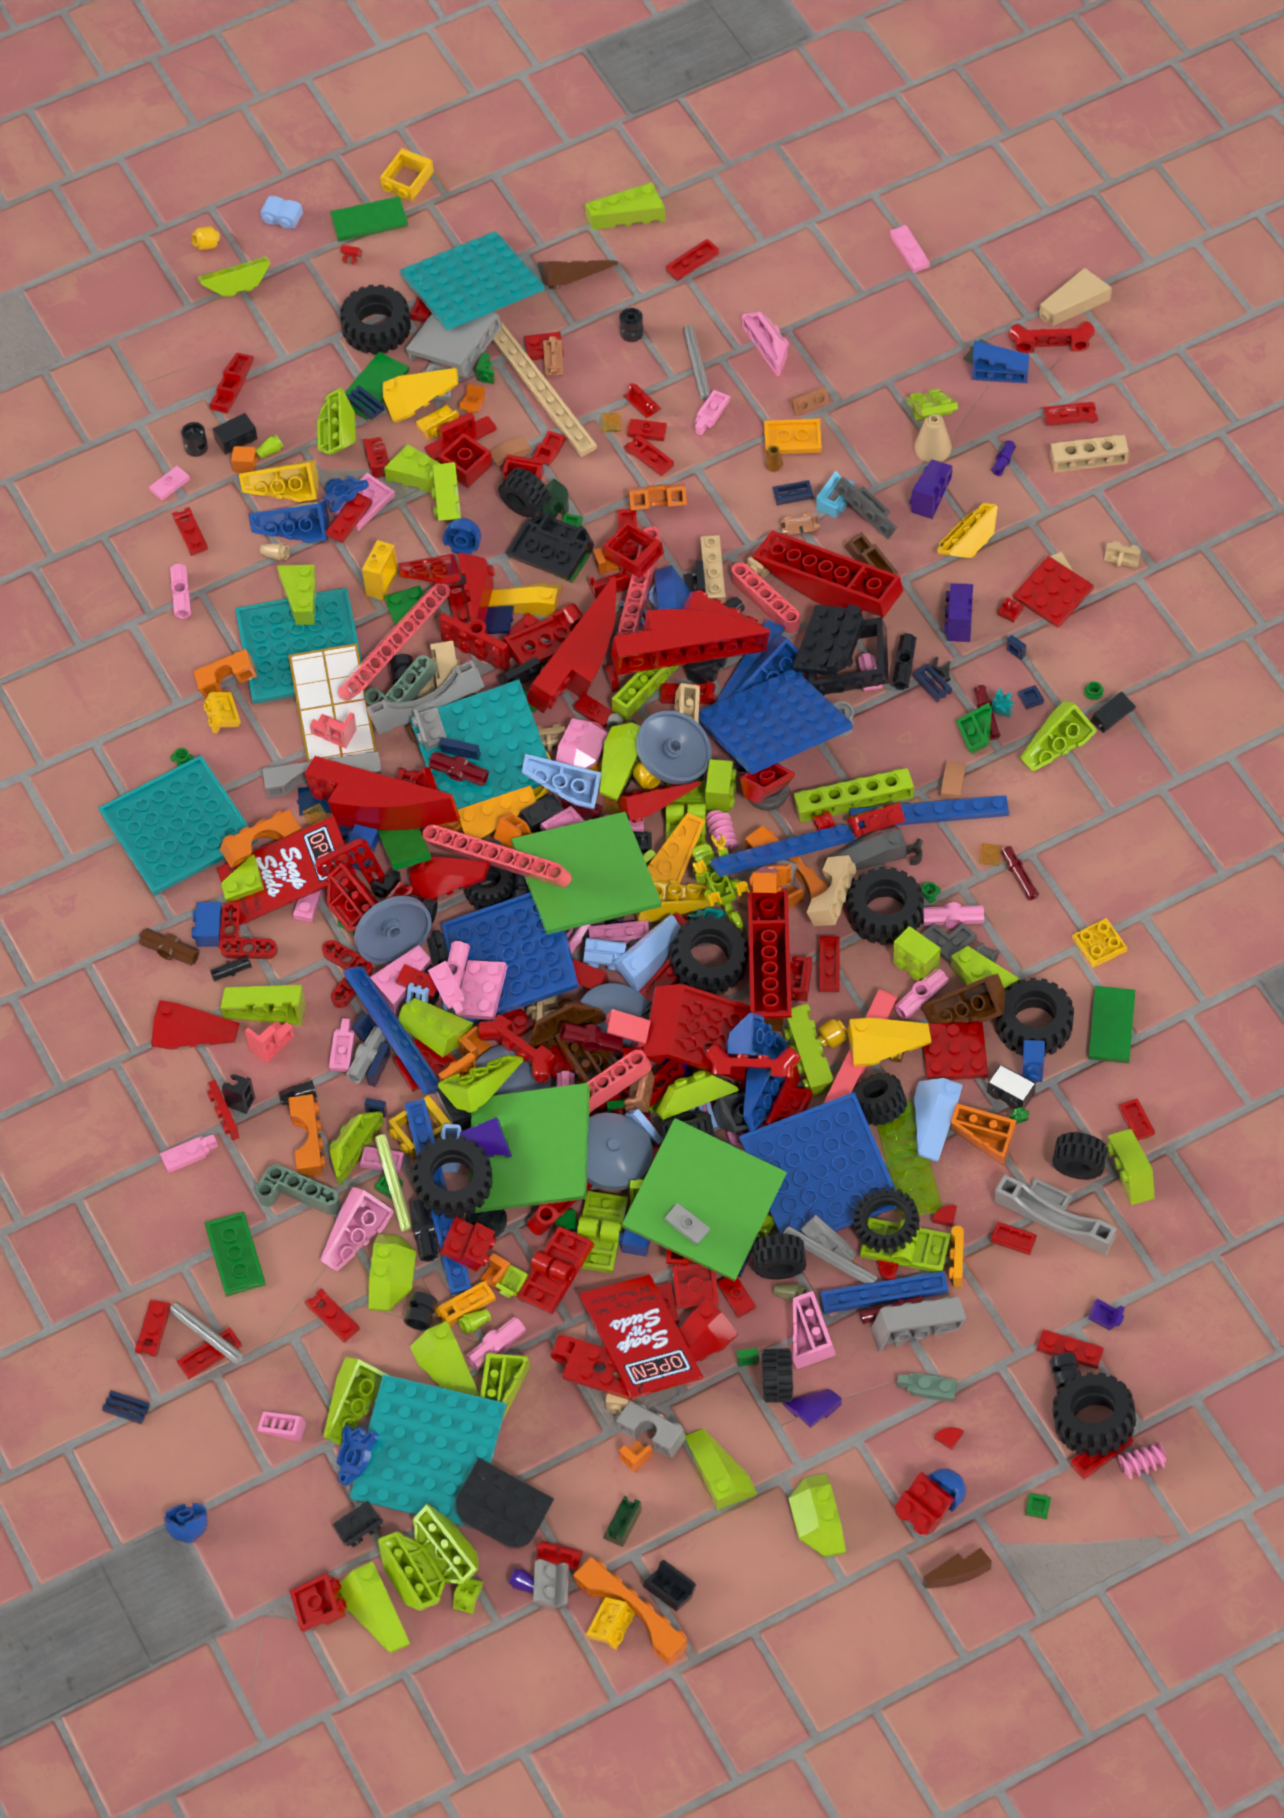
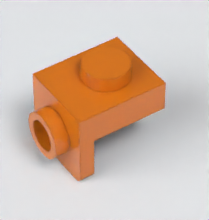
[460,383,485,413]

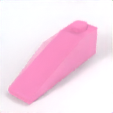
[320,1187,394,1272]

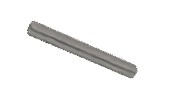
[684,325,710,400]
[784,1226,877,1284]
[170,1303,244,1364]

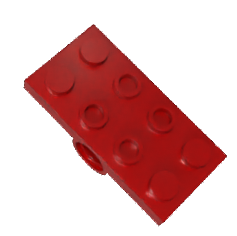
[439,613,510,671]
[517,1226,595,1315]

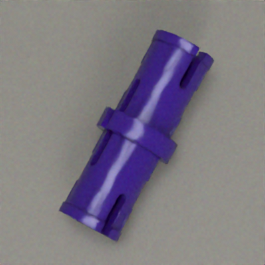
[991,440,1016,476]

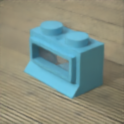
[817,471,855,518]

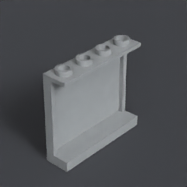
[406,312,502,378]

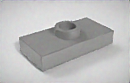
[664,1203,710,1246]

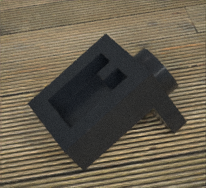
[371,870,401,898]

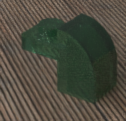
[540,479,569,519]

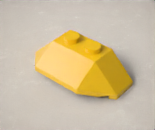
[937,503,998,558]

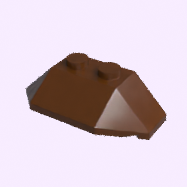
[529,1001,606,1049]
[555,1033,618,1096]

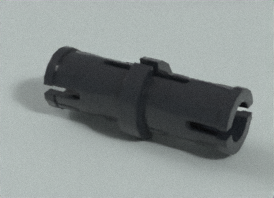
[210,956,252,982]

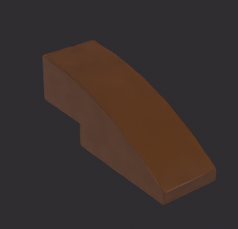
[845,532,898,575]
[923,1548,992,1588]

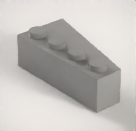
[871,1297,967,1351]

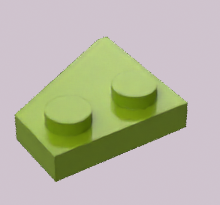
[221,855,264,903]

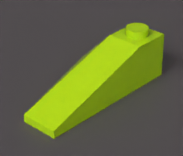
[1020,700,1098,772]
[599,722,640,801]
[438,1055,523,1113]
[410,1321,480,1397]
[323,1357,390,1446]
[685,1428,757,1511]
[339,1561,410,1654]

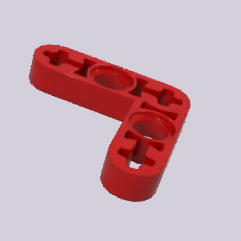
[315,839,385,885]
[219,902,278,959]
[322,940,373,1008]
[620,1060,685,1107]

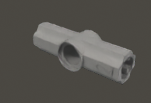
[346,1026,387,1084]

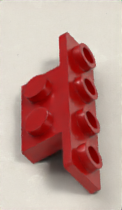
[424,412,497,461]
[765,1065,813,1126]

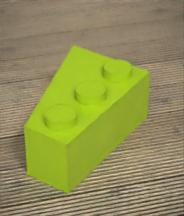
[384,444,440,493]
[429,462,461,521]
[277,565,317,625]
[951,946,1020,990]
[398,998,473,1057]
[480,1353,531,1420]

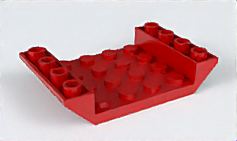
[643,984,754,1091]

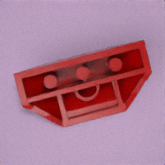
[327,862,379,932]

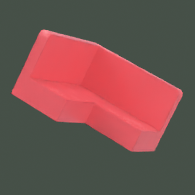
[310,712,357,749]
[605,1009,651,1047]
[245,1022,294,1063]

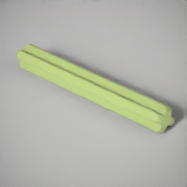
[375,1134,412,1231]

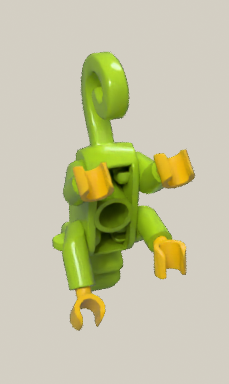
[692,833,750,933]

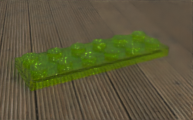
[877,1100,942,1219]

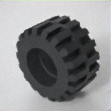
[498,468,549,518]
[464,865,514,910]
[852,1073,907,1126]
[660,1111,715,1140]
[1052,1132,1108,1180]
[752,1234,806,1280]
[762,1348,793,1403]

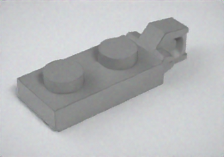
[801,1215,856,1261]

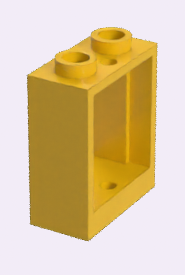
[380,148,434,201]
[362,540,398,601]
[388,1095,452,1159]

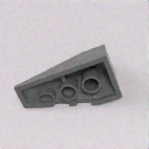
[825,825,907,870]

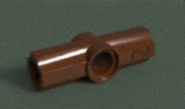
[139,928,200,966]

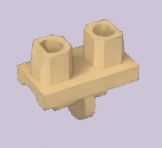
[1104,541,1141,568]
[537,724,565,751]
[526,996,559,1022]

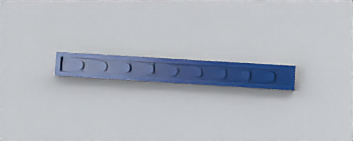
[405,1099,471,1296]

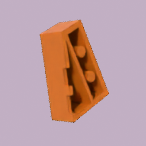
[951,1103,1016,1165]

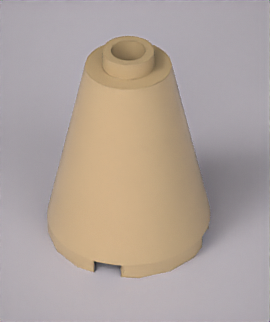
[915,414,952,463]

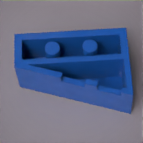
[972,340,1029,383]

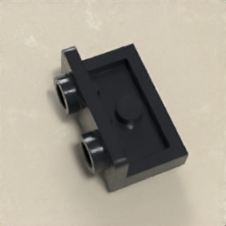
[498,657,541,685]
[331,1501,384,1547]
[642,1560,696,1612]

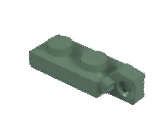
[897,1373,957,1402]

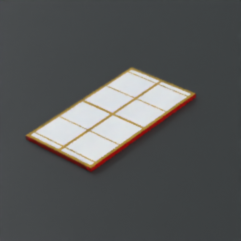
[288,643,377,762]

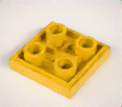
[1072,918,1128,968]

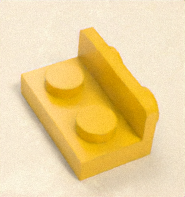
[416,405,459,441]
[203,692,241,733]
[586,1597,635,1650]

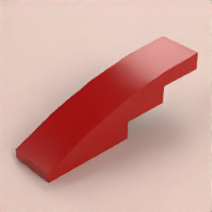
[210,352,254,414]

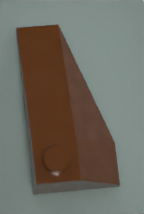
[538,260,618,289]
[922,973,1006,1024]

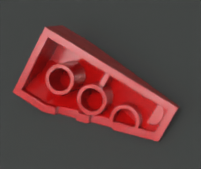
[679,1299,738,1362]

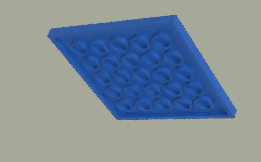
[698,669,853,775]
[441,893,580,1024]
[739,1092,898,1236]

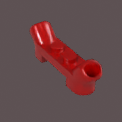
[1009,321,1095,353]
[478,1014,557,1083]
[705,1044,801,1078]
[527,1182,593,1236]

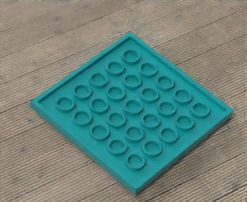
[400,231,545,330]
[235,587,362,705]
[409,680,548,810]
[98,755,258,896]
[350,1374,507,1529]

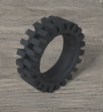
[853,1187,920,1253]

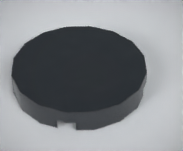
[466,1209,507,1238]

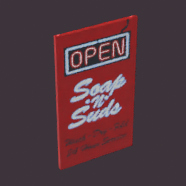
[216,816,356,926]
[579,1274,703,1399]

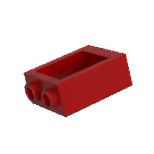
[603,522,664,578]

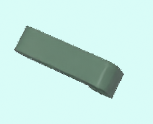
[365,655,438,706]
[256,1164,340,1215]

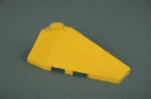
[383,368,458,423]
[239,459,319,502]
[488,582,562,617]
[635,876,716,922]
[848,1018,931,1067]

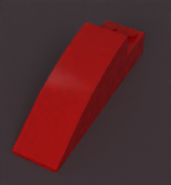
[752,530,904,618]
[526,577,616,714]
[611,609,770,675]
[304,756,460,830]
[748,888,792,1019]

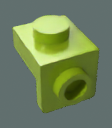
[496,1265,530,1298]

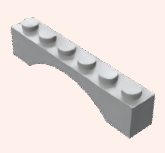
[366,660,485,735]
[263,752,382,799]
[994,1175,1117,1256]

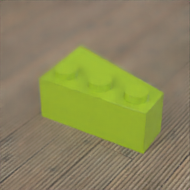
[1106,1129,1155,1205]

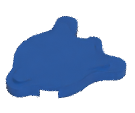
[323,476,369,512]
[337,1425,379,1486]

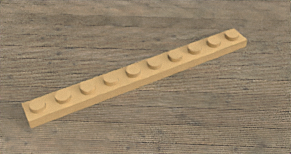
[492,323,597,457]

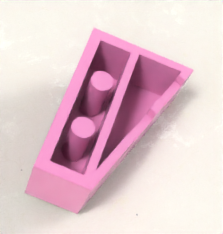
[370,945,431,1016]
[793,1291,836,1369]

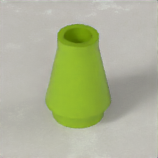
[256,435,284,460]
[458,1309,491,1334]

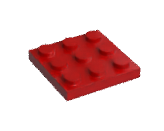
[1013,556,1094,628]
[923,1021,988,1080]

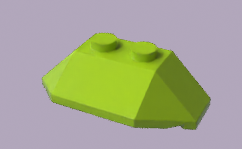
[197,256,270,297]
[317,388,356,456]
[656,1071,739,1120]
[329,1112,384,1186]
[368,1234,417,1312]
[789,1473,846,1558]
[413,1504,479,1584]
[378,1532,446,1611]

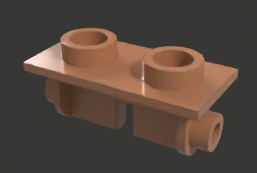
[543,337,564,376]
[789,386,829,415]
[780,513,820,536]

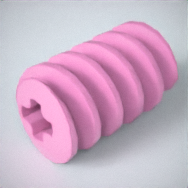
[706,810,738,854]
[1118,1442,1166,1480]

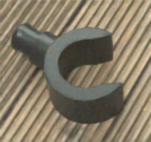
[933,657,951,682]
[906,839,923,865]

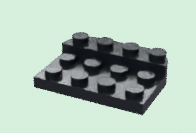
[506,513,594,581]
[793,604,866,676]
[455,1458,554,1549]

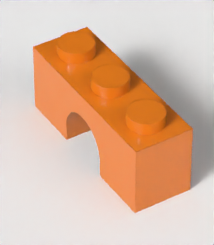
[628,483,687,510]
[193,649,258,698]
[750,863,792,893]

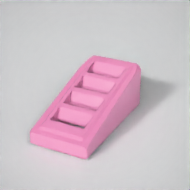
[257,1411,306,1441]

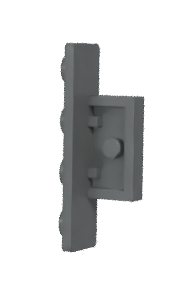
[834,477,897,539]

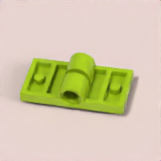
[906,388,958,421]
[666,781,706,847]
[578,1191,628,1274]
[860,1218,951,1273]

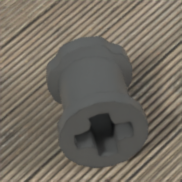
[975,942,1000,963]

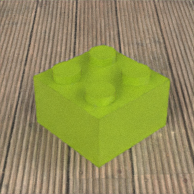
[705,759,737,814]
[893,926,941,981]

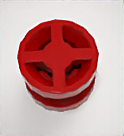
[812,810,835,831]

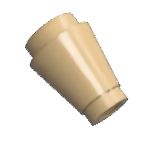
[260,543,290,561]

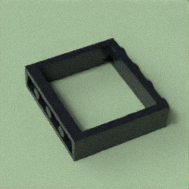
[809,617,889,696]

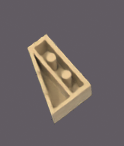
[430,641,466,705]

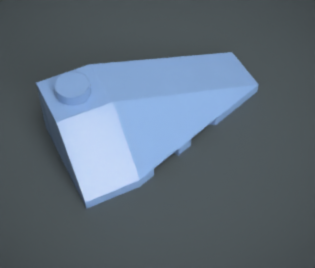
[521,754,601,810]
[613,914,681,992]
[913,1078,963,1162]

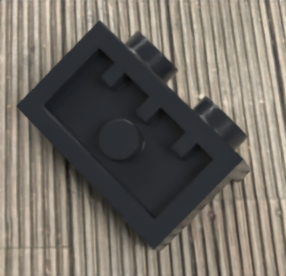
[684,560,706,593]

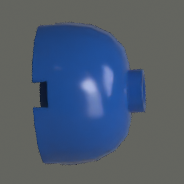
[443,518,482,555]
[928,1468,966,1512]
[164,1503,208,1543]

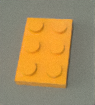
[764,418,822,455]

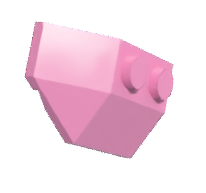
[742,311,789,376]
[556,718,608,769]

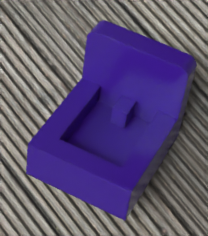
[1088,1299,1125,1330]

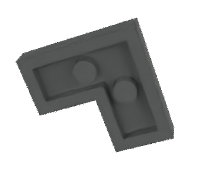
[921,923,977,964]

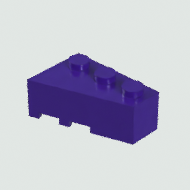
[909,459,953,519]
[944,583,973,642]

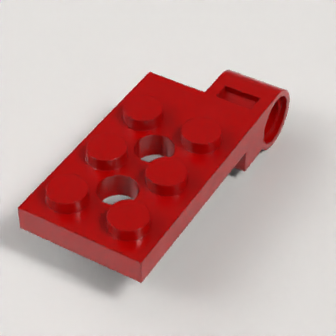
[503,603,583,666]
[550,1335,634,1401]

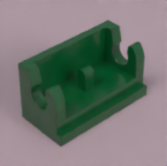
[603,1496,642,1547]

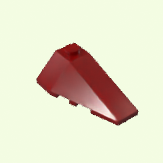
[458,553,495,622]
[617,780,701,823]
[410,856,490,900]
[151,1000,240,1050]

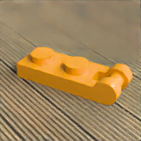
[949,1225,964,1288]
[435,1281,496,1327]

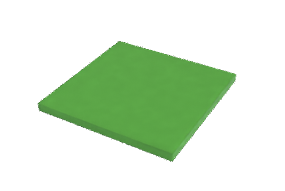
[512,812,662,935]
[468,1083,590,1213]
[621,1118,787,1282]

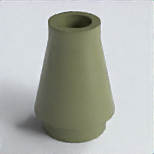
[774,1284,807,1303]

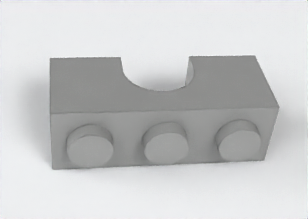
[616,1401,686,1459]

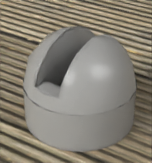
[607,713,623,728]

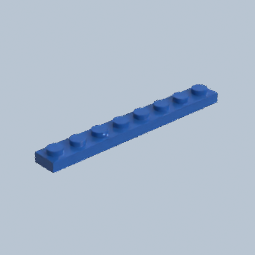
[850,795,1009,827]
[710,824,855,877]
[344,966,440,1095]

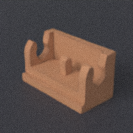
[624,1070,655,1112]

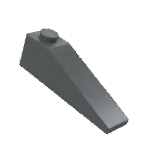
[712,1092,770,1133]

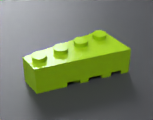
[585,182,666,230]
[221,985,306,1026]
[782,1004,834,1097]

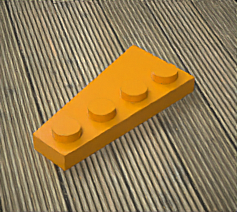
[458,785,537,839]
[648,813,705,884]

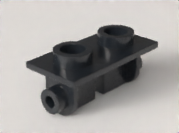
[427,930,449,966]

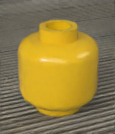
[192,226,220,251]
[633,761,661,789]
[817,1019,848,1049]

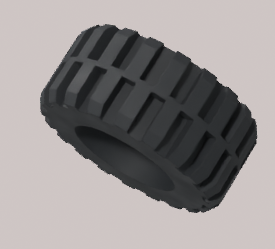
[340,284,411,355]
[847,867,924,945]
[670,915,749,995]
[996,978,1074,1057]
[413,1135,493,1219]
[1052,1372,1136,1456]

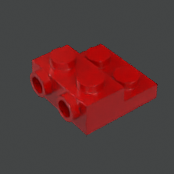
[440,1216,496,1272]
[672,1264,719,1309]
[894,1472,955,1535]
[290,1573,347,1632]

